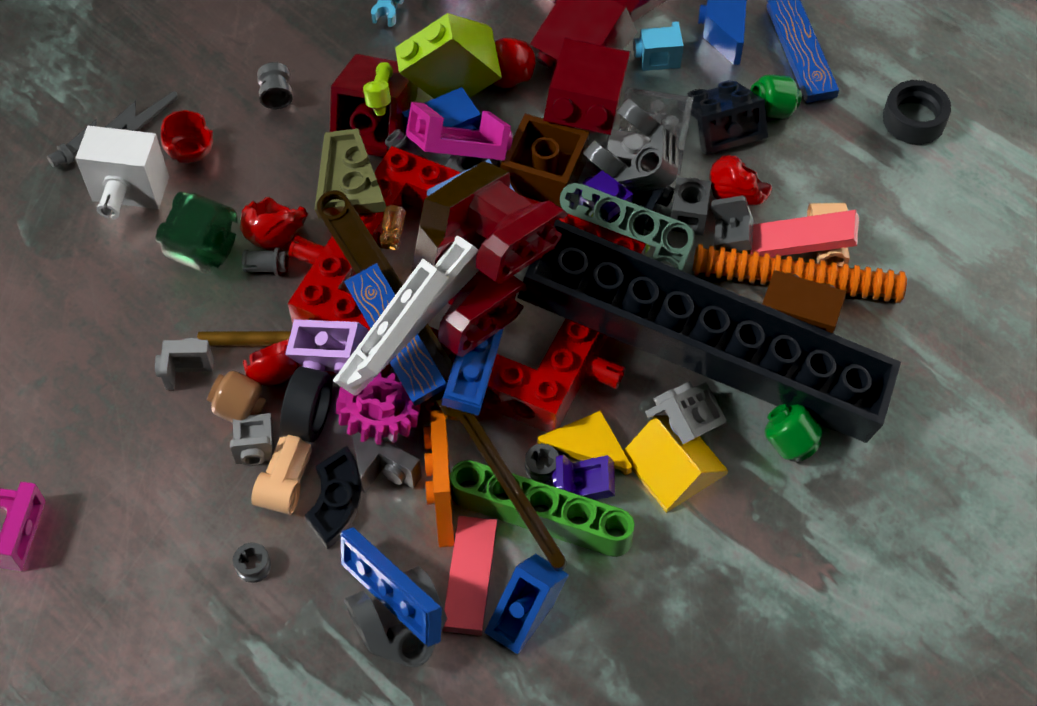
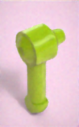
[363,62,393,116]

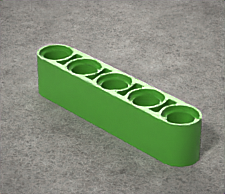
[450,460,635,557]

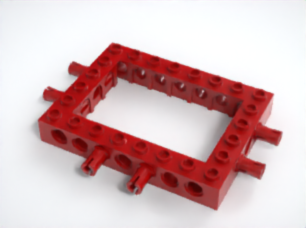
[288,146,646,433]

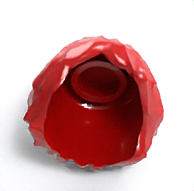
[709,155,772,206]
[240,197,308,251]

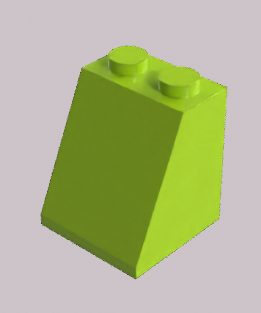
[395,13,502,98]

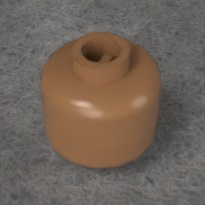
[207,370,266,423]

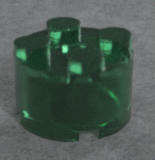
[155,191,238,274]

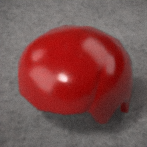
[493,38,536,88]
[161,110,213,164]
[243,339,300,386]

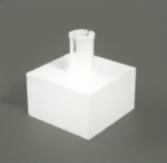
[75,125,169,219]

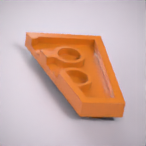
[423,410,454,548]

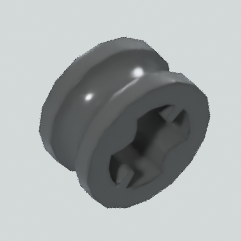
[525,443,559,483]
[233,543,271,583]

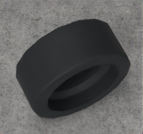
[883,80,951,145]
[280,366,333,443]

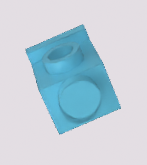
[633,21,684,71]

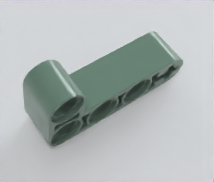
[560,183,695,271]

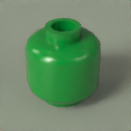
[750,75,802,119]
[765,404,822,461]

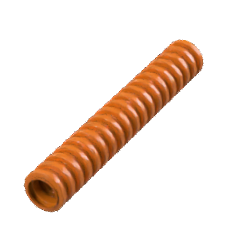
[692,244,907,303]

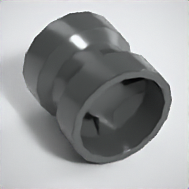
[257,62,293,110]

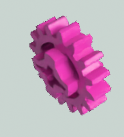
[336,372,421,445]

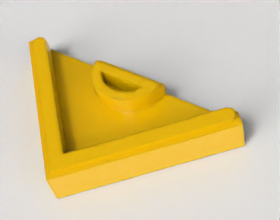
[537,411,632,475]

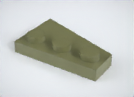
[315,129,388,219]

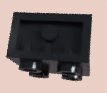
[678,81,769,155]

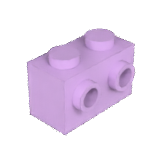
[285,319,369,374]

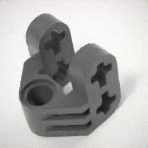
[583,98,679,194]
[344,566,447,667]

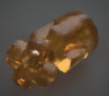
[380,205,406,250]

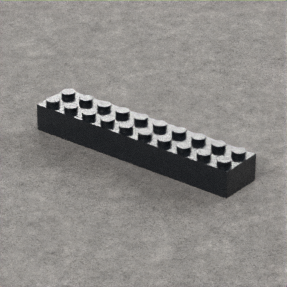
[517,219,901,443]

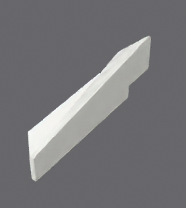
[333,235,479,396]

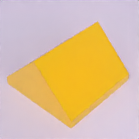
[623,415,728,513]

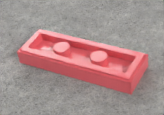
[749,210,859,257]
[442,516,497,636]

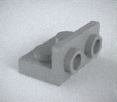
[645,381,727,444]

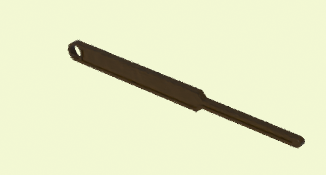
[317,190,567,571]

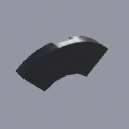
[304,446,361,549]

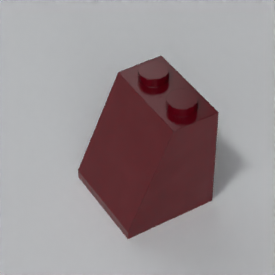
[529,0,638,69]
[543,38,631,135]
[330,54,418,157]

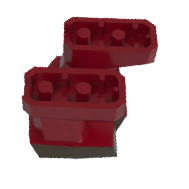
[410,161,568,357]

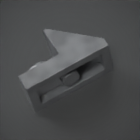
[352,432,422,493]

